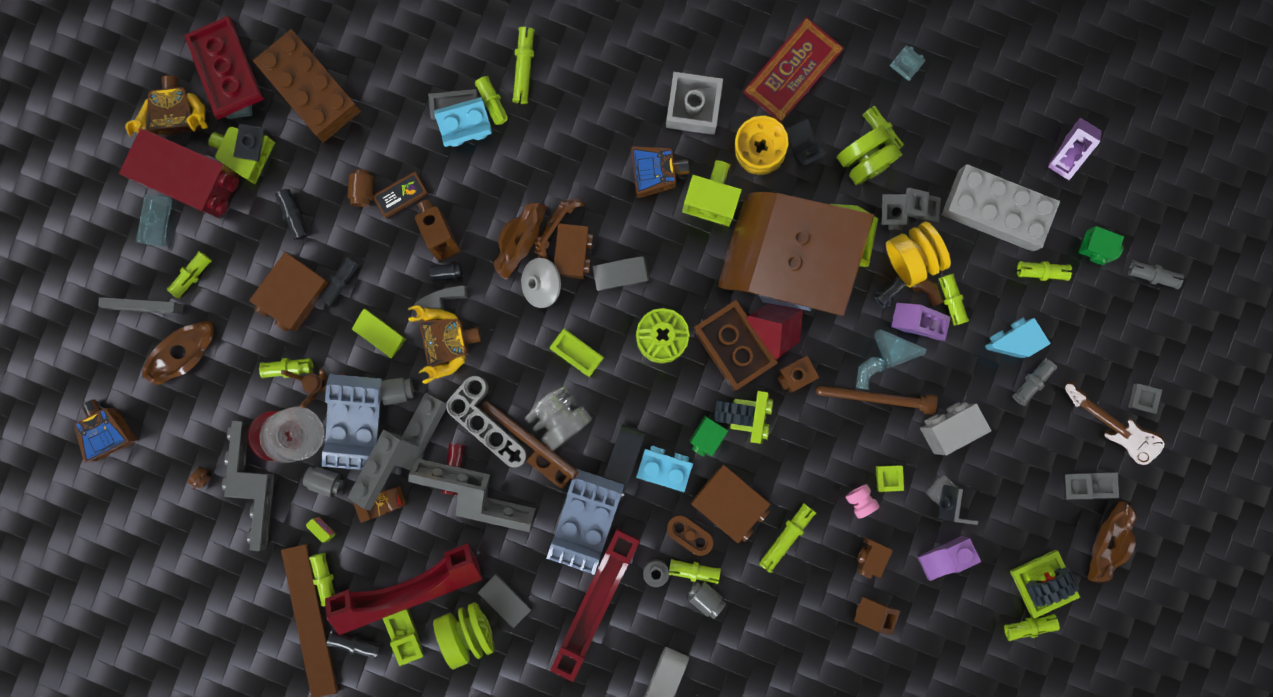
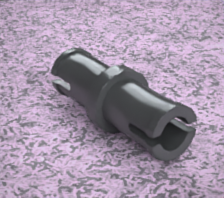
[1128,260,1184,289]
[1012,358,1057,406]

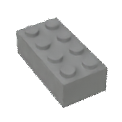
[941,164,1060,252]

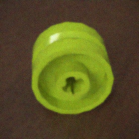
[837,125,903,186]

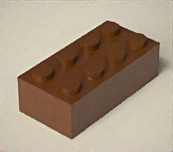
[253,29,361,142]

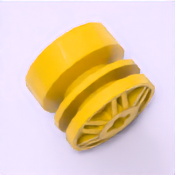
[735,116,788,175]
[886,221,951,287]

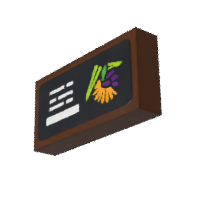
[373,172,428,218]

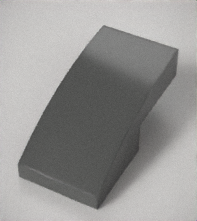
[904,188,941,223]
[592,256,649,291]
[415,286,468,309]
[1065,472,1119,500]

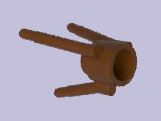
[281,369,328,409]

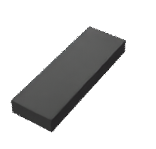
[98,297,183,314]

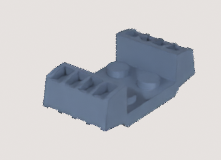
[322,374,382,470]
[547,468,624,575]

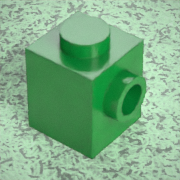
[1079,226,1124,265]
[689,416,728,457]

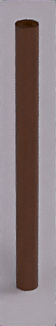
[481,401,579,480]

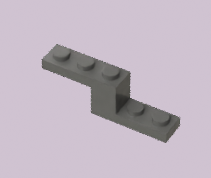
[347,392,447,510]
[222,421,274,551]
[408,458,536,532]

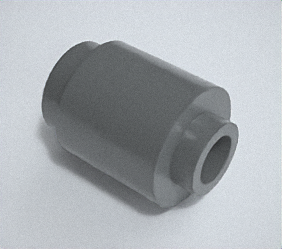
[381,377,415,405]
[303,466,343,497]
[643,559,669,587]
[688,581,726,619]

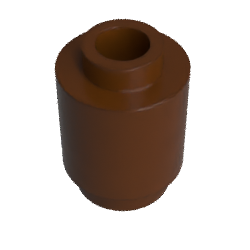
[348,169,374,207]

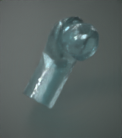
[856,357,885,390]

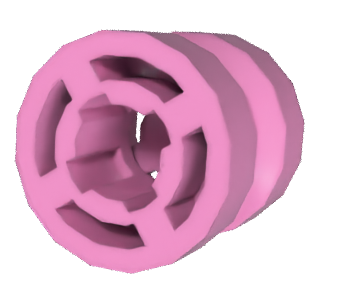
[845,484,880,519]

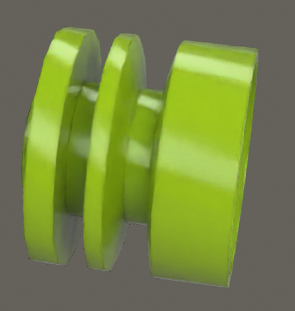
[636,308,690,364]
[433,602,495,669]

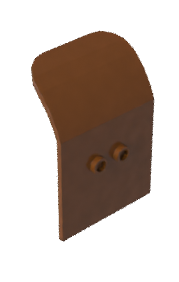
[718,192,874,316]

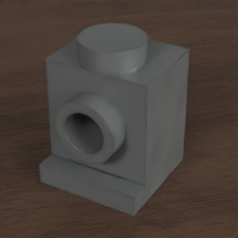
[882,194,910,230]

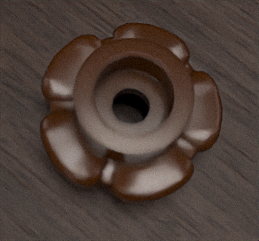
[187,466,211,490]

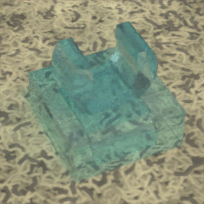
[890,45,926,81]

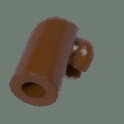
[911,278,944,307]

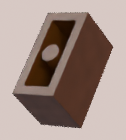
[554,224,593,279]

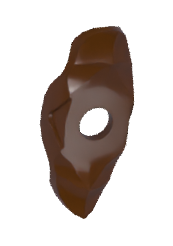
[494,203,547,280]
[142,321,214,385]
[1088,501,1137,582]

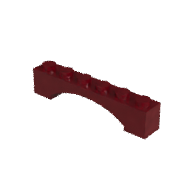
[550,528,640,682]
[325,543,482,635]

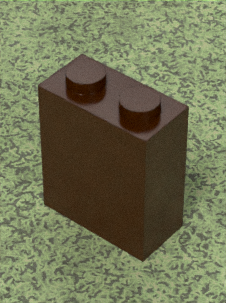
[249,252,329,332]
[690,464,771,543]

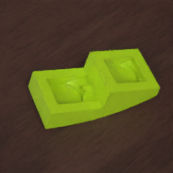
[383,609,424,666]

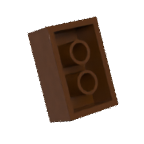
[693,300,778,392]

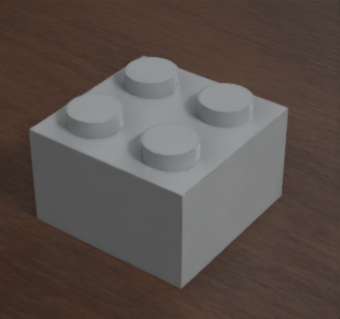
[666,72,723,135]
[920,402,991,455]

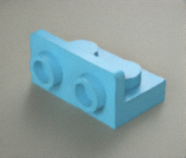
[434,97,492,147]
[636,446,693,492]

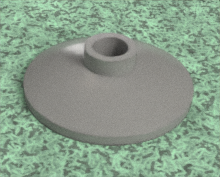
[521,258,561,308]

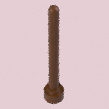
[816,385,938,415]

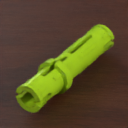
[512,27,534,104]
[758,503,816,573]

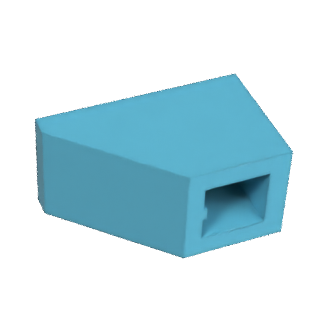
[985,317,1050,358]

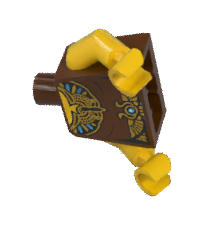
[125,76,207,137]
[408,305,481,384]

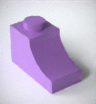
[1048,118,1101,180]
[891,303,951,341]
[917,536,981,581]

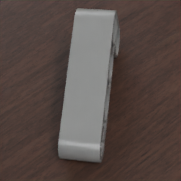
[446,376,528,467]
[644,647,689,697]

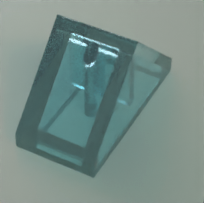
[874,329,927,368]

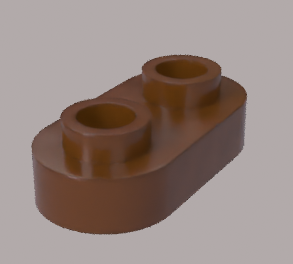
[667,515,713,556]

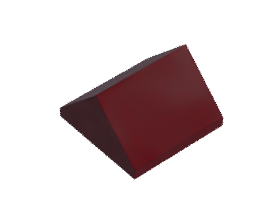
[746,303,803,360]

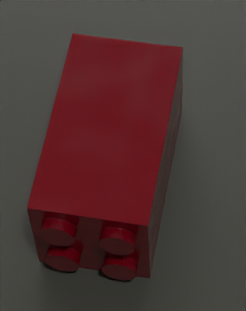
[119,128,239,219]

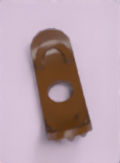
[534,198,585,259]

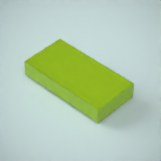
[550,329,604,378]

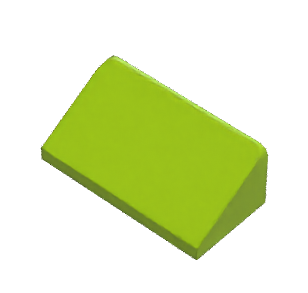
[352,309,407,359]

